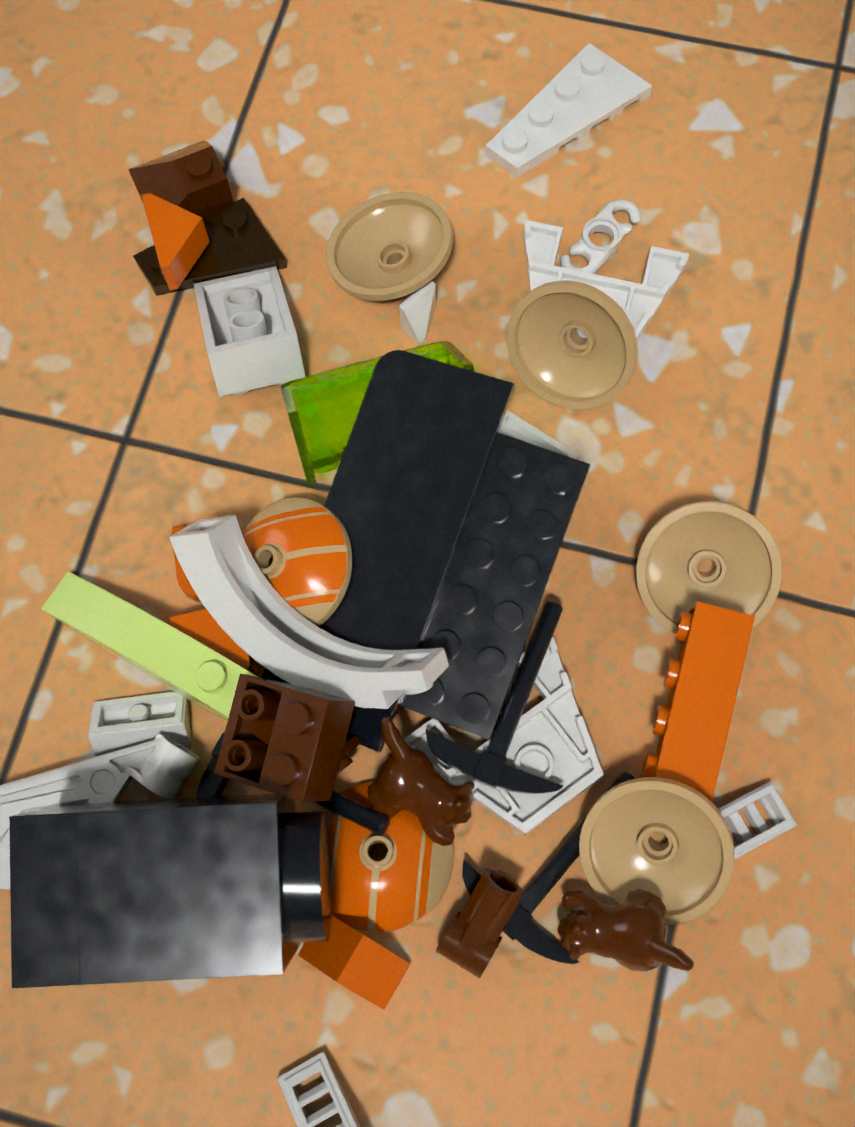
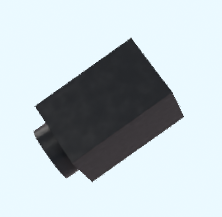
[9,793,332,988]

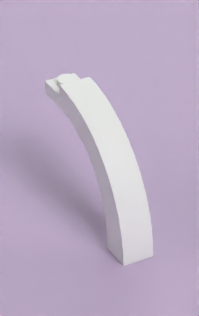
[169,515,449,709]

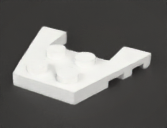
[523,220,689,341]
[404,637,604,836]

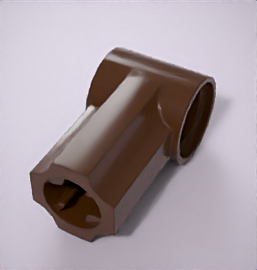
[436,868,524,979]

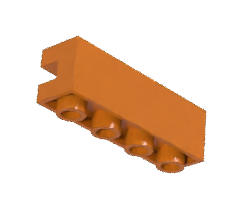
[641,601,755,802]

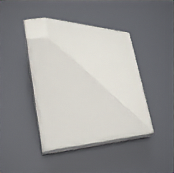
[399,280,436,346]

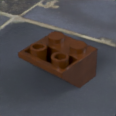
[214,674,355,803]

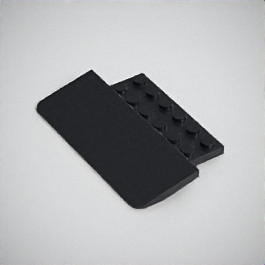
[261,350,590,752]

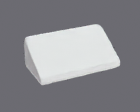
[88,691,191,757]

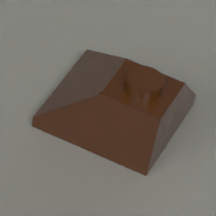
[128,140,234,219]

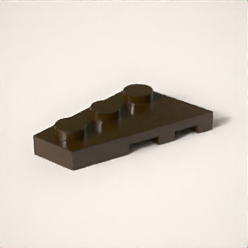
[133,197,287,296]

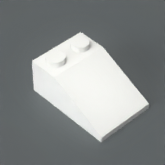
[193,266,306,397]

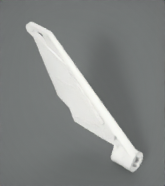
[0,733,200,890]

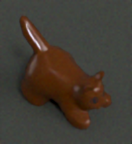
[367,717,475,846]
[557,889,694,972]

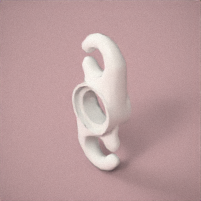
[560,199,641,274]

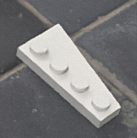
[485,43,652,178]

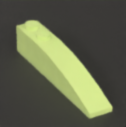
[41,572,258,723]

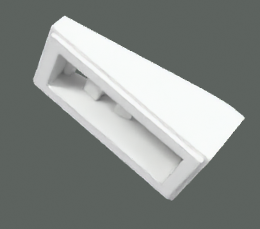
[718,781,797,860]
[277,1051,361,1127]

